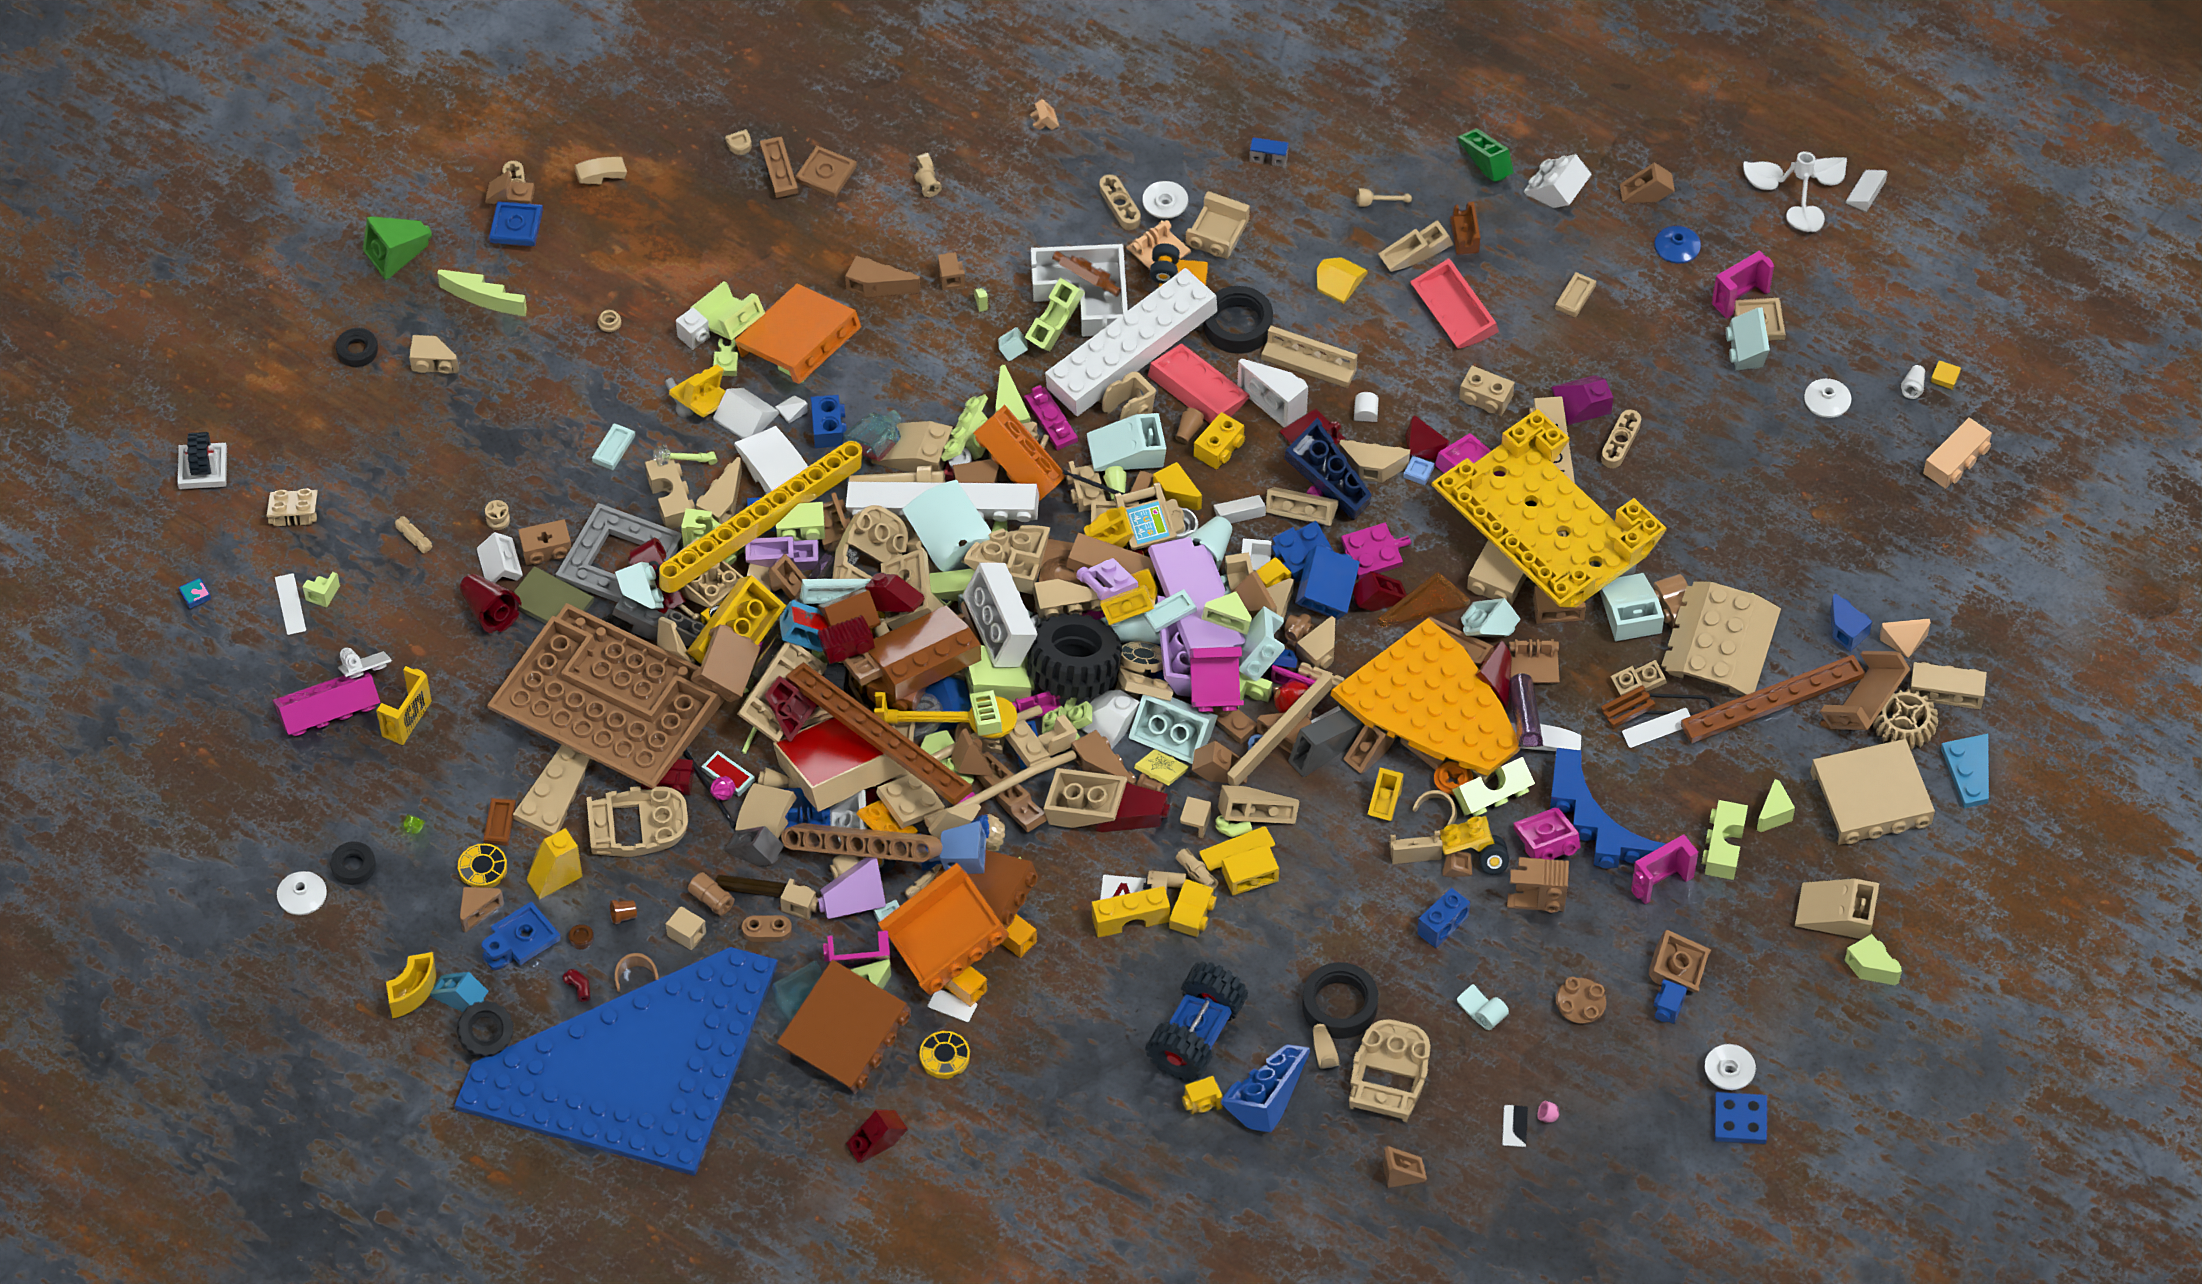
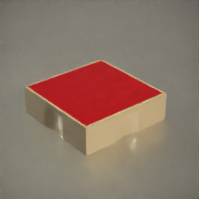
[773,717,906,812]

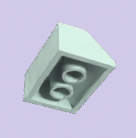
[1128,695,1218,764]

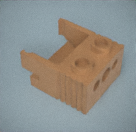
[1507,857,1569,913]

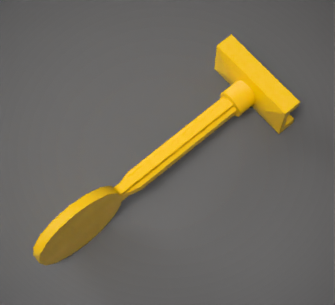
[874,692,1018,739]

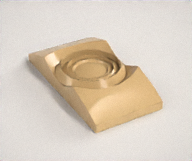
[737,642,827,743]

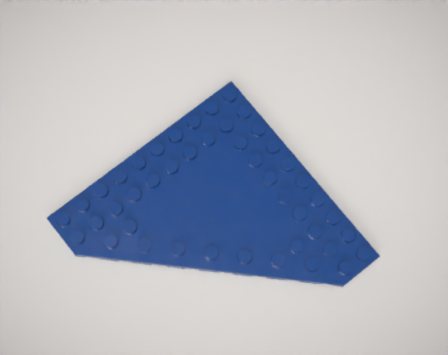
[454,947,778,1176]

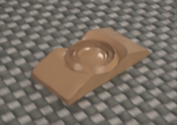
[1034,539,1087,616]

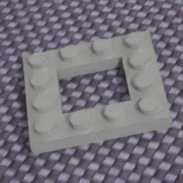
[556,503,683,602]

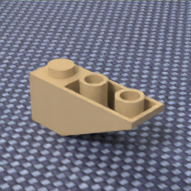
[696,457,742,524]
[1033,579,1102,619]

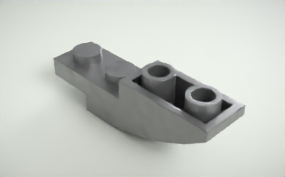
[612,595,705,646]

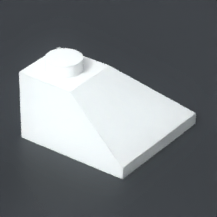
[1078,690,1140,750]

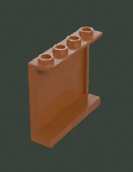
[933,850,1038,953]
[777,959,911,1094]

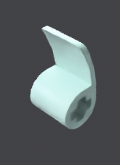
[1457,984,1509,1030]

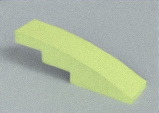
[438,269,527,316]

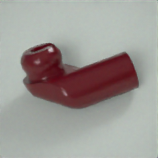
[562,969,590,1002]

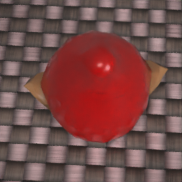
[1273,681,1312,719]

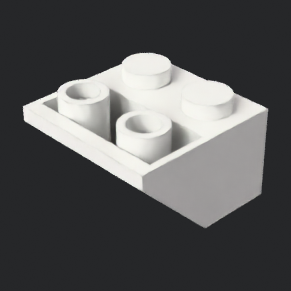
[1524,154,1592,208]

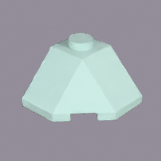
[1461,598,1520,637]

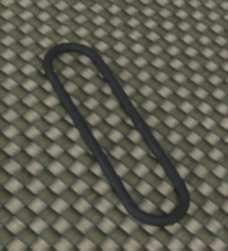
[1631,693,1714,716]

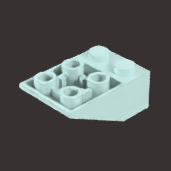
[1086,413,1166,471]
[1600,573,1664,641]

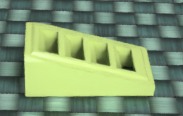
[969,690,1002,736]

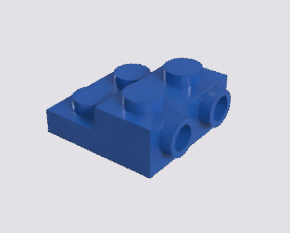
[1271,521,1333,583]

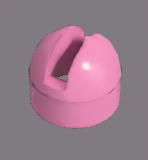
[1538,1101,1559,1123]

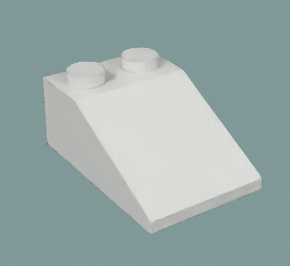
[1238,359,1308,428]

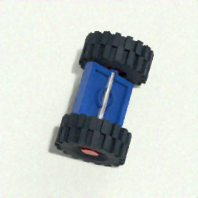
[1145,961,1248,1082]

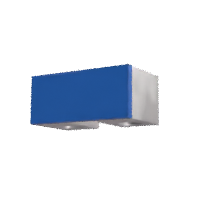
[1250,138,1288,168]

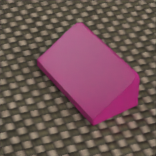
[1271,665,1315,688]

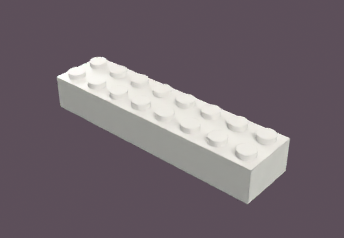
[1045,268,1217,416]

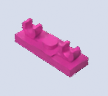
[1024,385,1078,451]

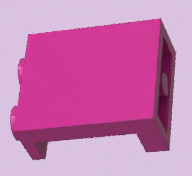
[1712,250,1774,319]
[1631,834,1698,904]

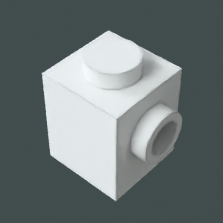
[676,307,710,350]

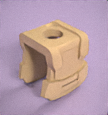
[1102,372,1156,420]

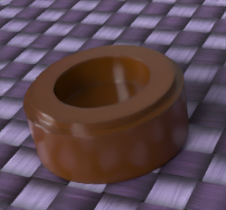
[569,924,594,950]

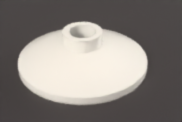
[1143,181,1188,219]
[1804,379,1851,418]
[277,871,327,915]
[1705,1044,1756,1090]

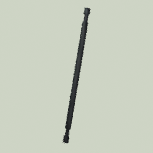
[1062,470,1146,504]
[683,749,736,828]

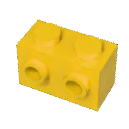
[1194,412,1245,470]
[1222,845,1279,896]

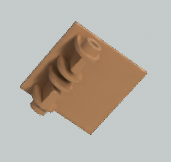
[1509,639,1560,683]

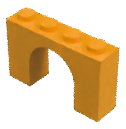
[944,914,1037,1007]

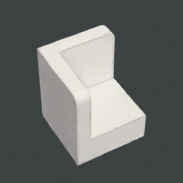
[1242,539,1272,571]

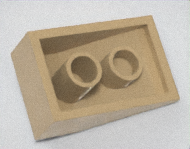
[872,421,953,472]
[1044,768,1127,828]

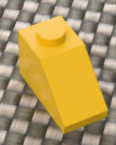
[1151,462,1202,511]

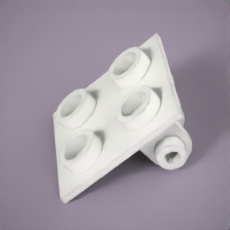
[338,648,392,678]

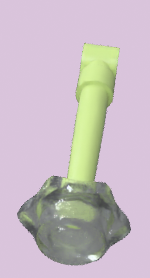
[653,444,718,467]

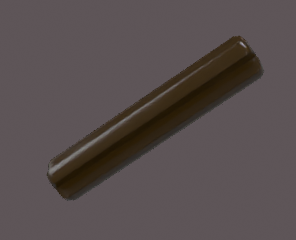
[716,874,787,897]

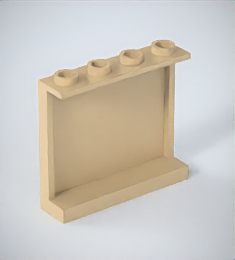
[1810,739,1935,845]

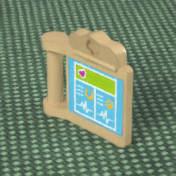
[1114,482,1185,550]

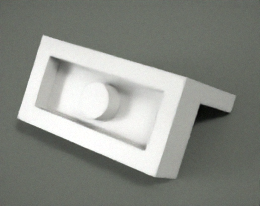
[477,532,523,583]

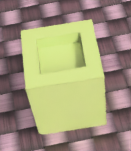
[303,572,340,608]

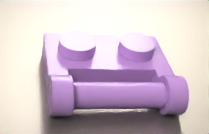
[1076,558,1138,600]

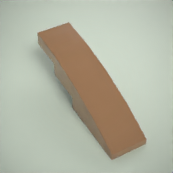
[975,751,1047,832]

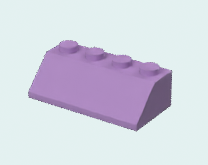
[1156,596,1191,697]

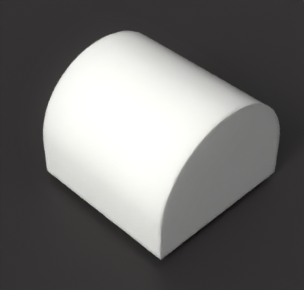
[1354,392,1378,422]

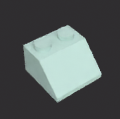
[1726,307,1770,370]

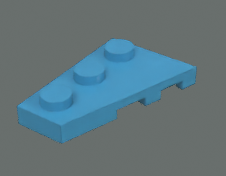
[1941,734,1989,808]

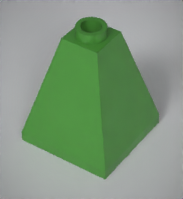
[363,216,432,280]

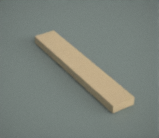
[1227,673,1332,786]

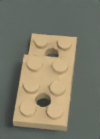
[881,548,944,630]

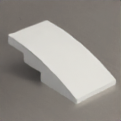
[734,426,821,496]

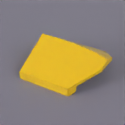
[1317,257,1368,304]
[1084,506,1134,548]

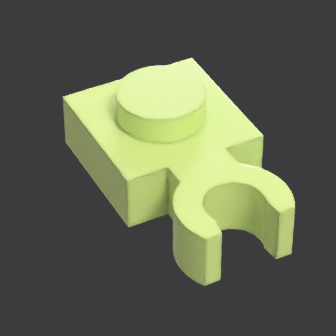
[713,338,738,376]

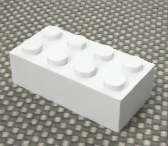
[962,563,1037,667]

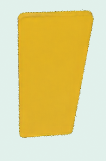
[1199,826,1275,871]

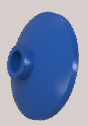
[1655,226,1701,264]

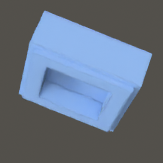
[1403,456,1434,485]

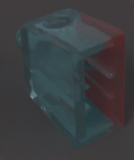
[843,410,902,462]

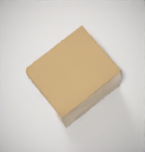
[1225,552,1253,592]
[1038,714,1077,756]
[1180,796,1211,838]
[666,907,706,951]

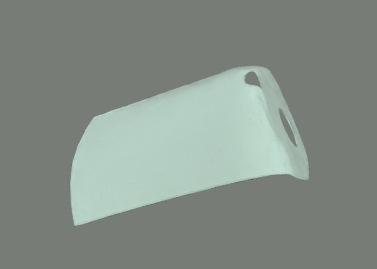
[902,480,992,572]

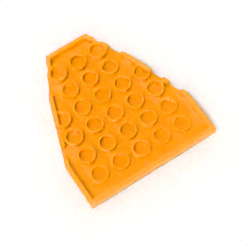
[1330,618,1521,776]

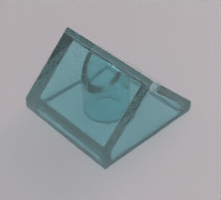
[773,960,823,1023]

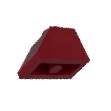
[1353,571,1409,611]
[865,573,925,612]

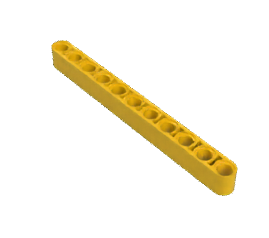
[659,441,862,593]

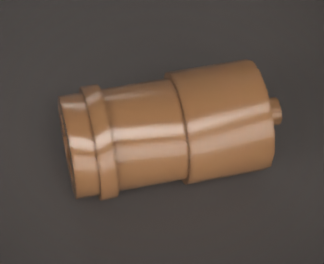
[688,872,734,916]

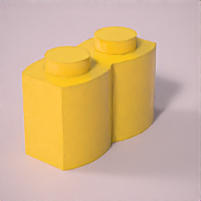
[1169,879,1217,937]

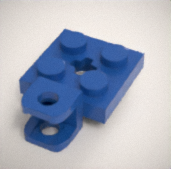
[481,901,561,970]

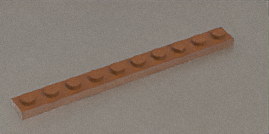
[786,662,973,806]

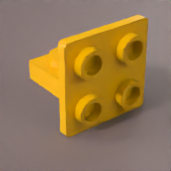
[669,364,726,417]

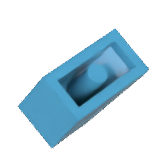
[430,972,489,1012]

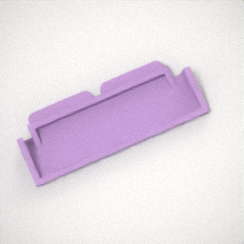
[1148,537,1245,658]

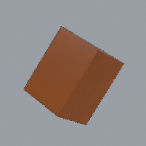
[818,588,881,629]

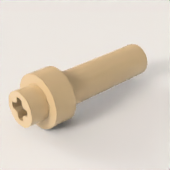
[849,465,945,483]

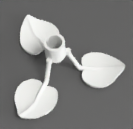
[1743,152,1847,232]

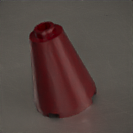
[460,574,522,633]

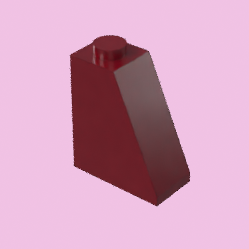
[1096,783,1171,833]

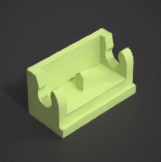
[681,508,714,548]

